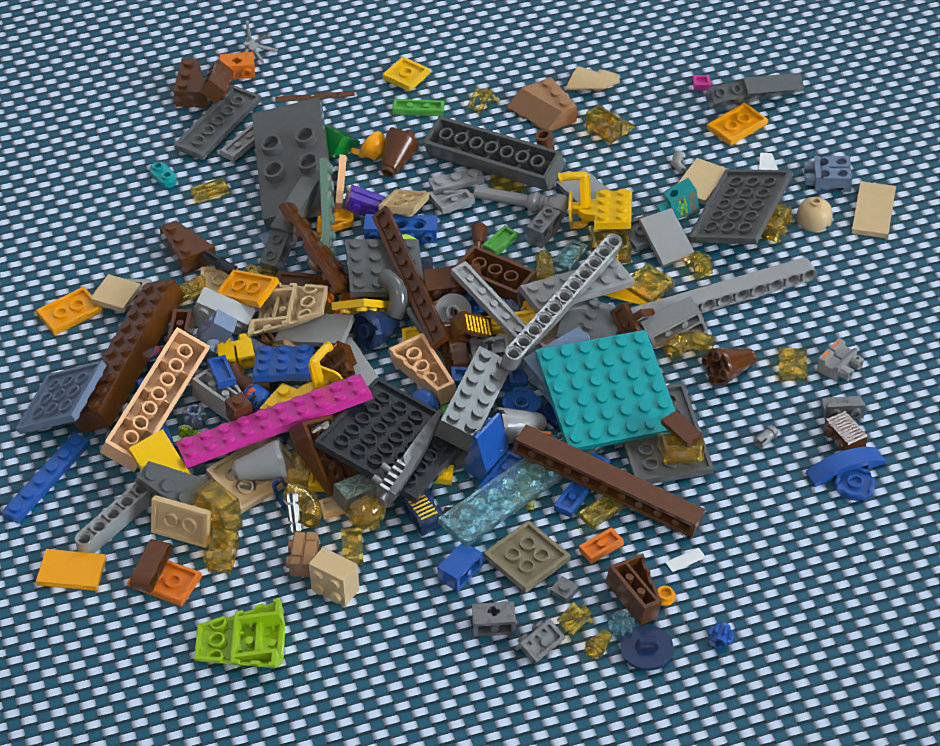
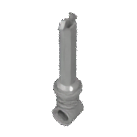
[471,184,569,219]

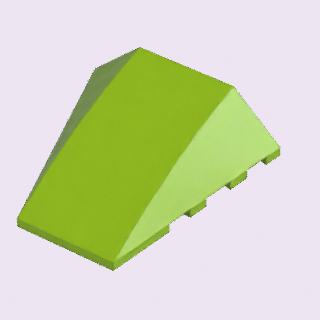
[194,597,286,668]

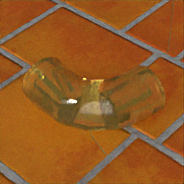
[663,331,716,359]
[283,481,322,528]

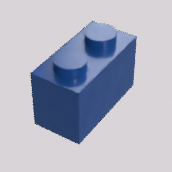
[437,542,483,592]

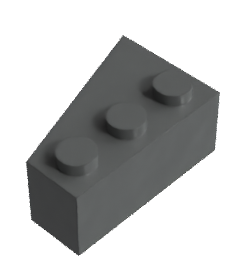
[134,461,210,505]

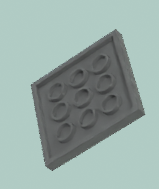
[345,239,423,297]

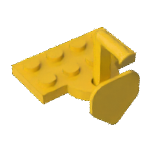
[557,172,632,230]
[260,341,345,420]

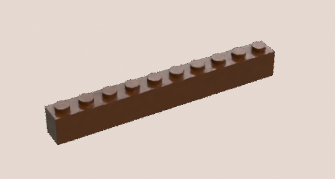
[513,424,706,538]

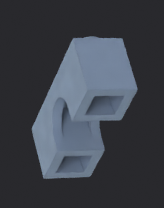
[192,309,238,363]

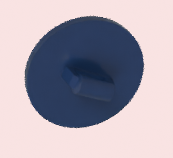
[620,625,674,671]

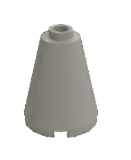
[492,407,547,444]
[231,440,288,480]

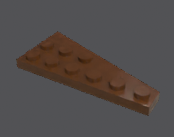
[278,202,350,294]

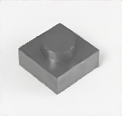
[550,576,579,604]

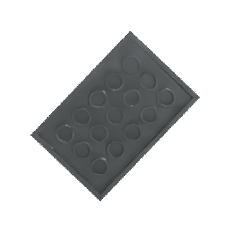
[688,169,793,245]
[622,383,714,484]

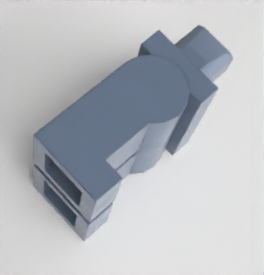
[804,156,852,192]

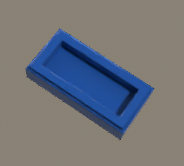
[207,355,237,389]

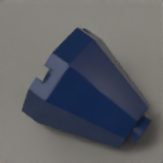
[352,310,400,350]

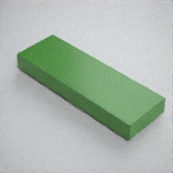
[392,99,445,116]

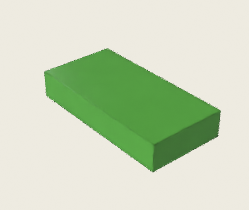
[482,225,519,255]

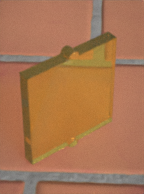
[489,175,526,193]

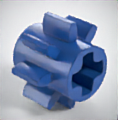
[708,622,734,649]

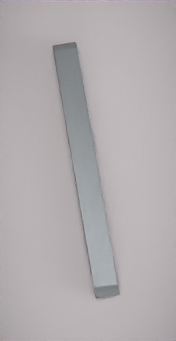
[501,234,622,371]
[630,257,817,330]

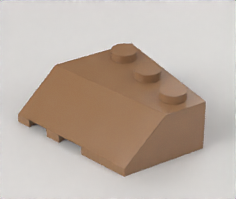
[506,77,577,131]

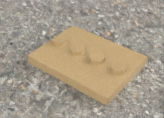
[206,436,306,514]

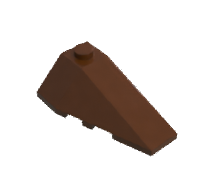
[289,414,344,497]

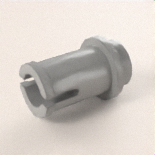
[754,425,778,448]

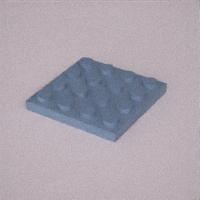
[16,360,107,434]

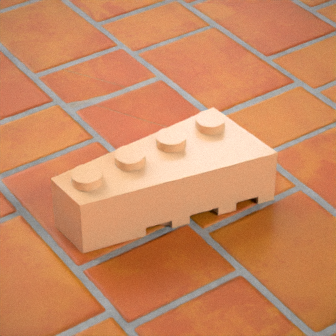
[389,333,457,405]

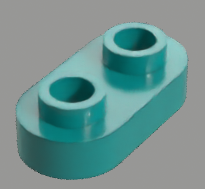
[149,162,177,188]

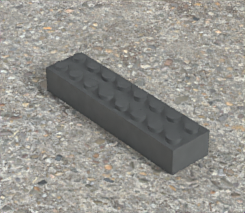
[423,115,565,191]

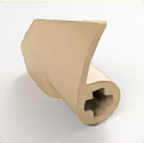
[566,66,620,92]

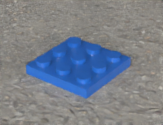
[252,344,315,382]

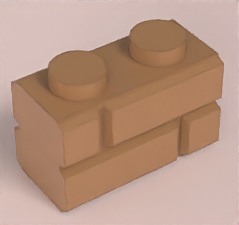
[286,532,319,577]

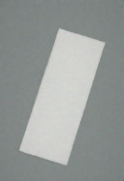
[665,548,706,572]

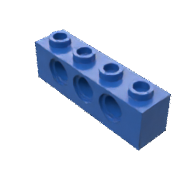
[364,214,438,243]

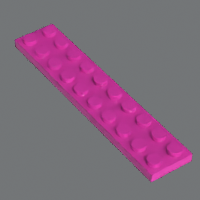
[176,374,373,468]

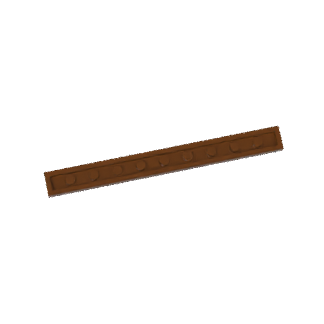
[372,206,450,350]

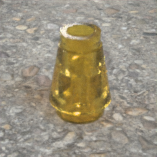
[584,630,612,659]

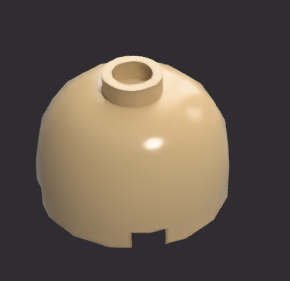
[796,197,833,232]

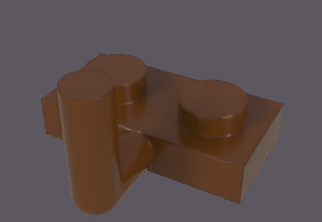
[610,302,655,334]

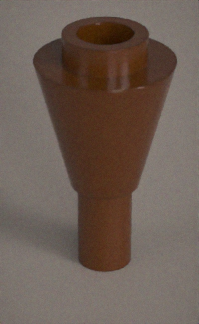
[470,222,488,248]

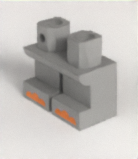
[817,338,864,381]

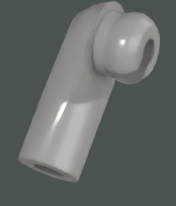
[671,150,686,174]

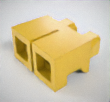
[217,333,255,369]

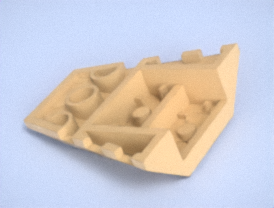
[247,282,329,335]

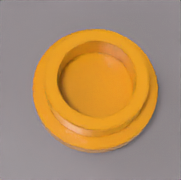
[657,586,676,606]

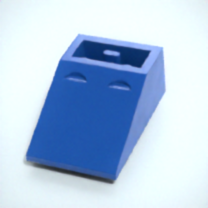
[464,412,509,482]

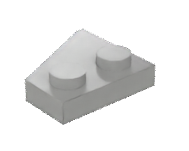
[430,189,475,214]

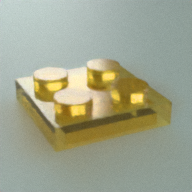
[626,263,675,303]

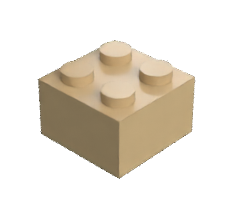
[309,547,360,607]

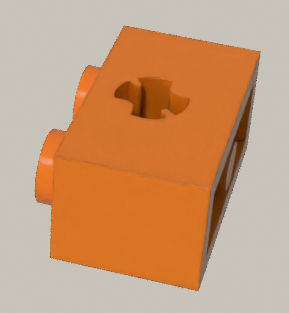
[220,52,256,79]

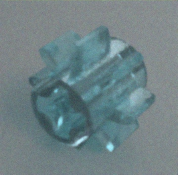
[608,611,635,637]

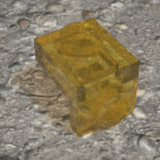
[684,251,713,279]
[557,602,594,636]

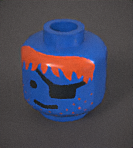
[243,384,271,412]

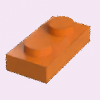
[579,527,624,564]

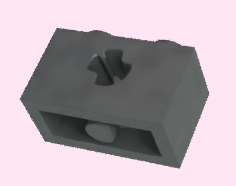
[472,601,516,637]

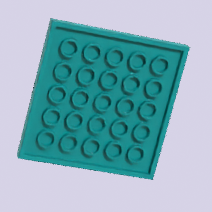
[535,330,675,451]

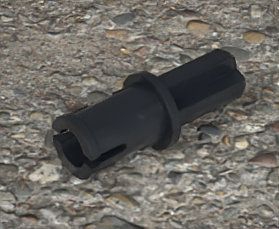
[203,250,237,275]

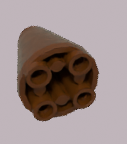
[381,127,419,177]
[701,348,757,386]

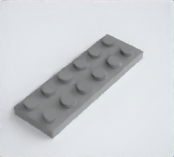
[519,258,635,313]

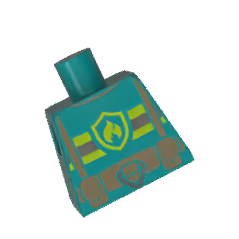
[656,178,700,219]

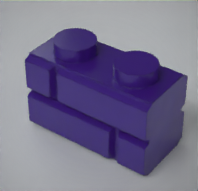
[344,184,385,216]

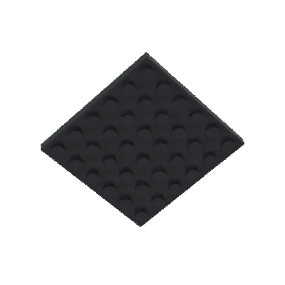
[314,377,463,504]

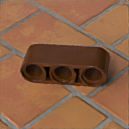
[441,322,471,374]
[130,539,172,593]

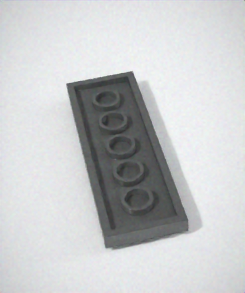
[174,85,261,160]

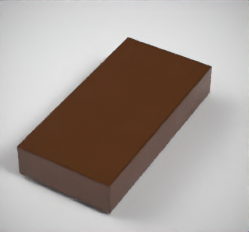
[661,410,703,448]

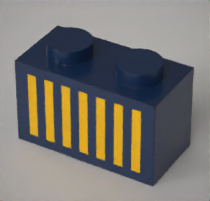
[401,493,444,536]

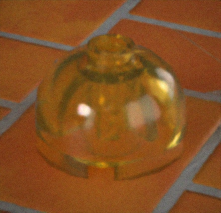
[345,494,386,531]

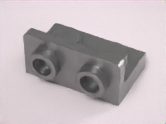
[821,396,865,419]
[514,618,566,664]

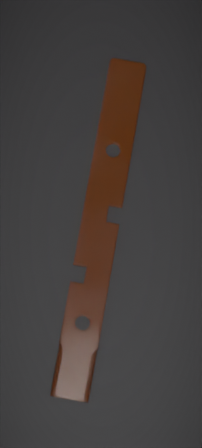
[275,91,355,102]

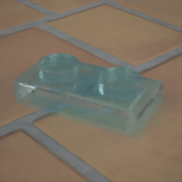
[553,239,587,272]

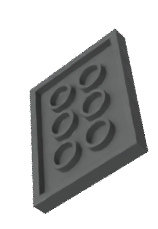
[555,299,617,340]

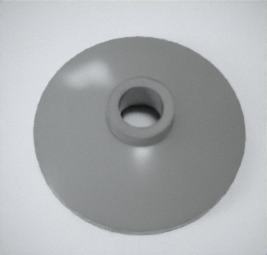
[435,293,472,322]

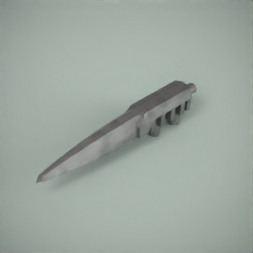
[371,409,442,505]

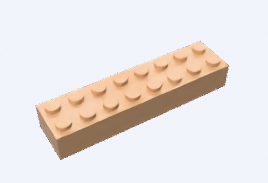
[100,327,210,472]

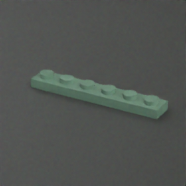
[319,157,336,258]

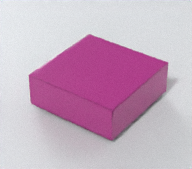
[692,75,711,91]

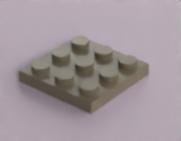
[483,520,571,593]

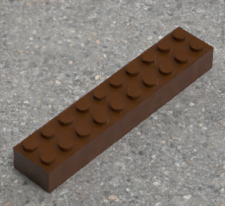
[73,279,185,432]

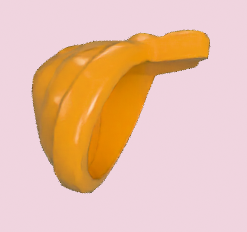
[350,131,385,161]

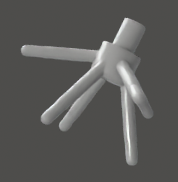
[243,21,278,63]

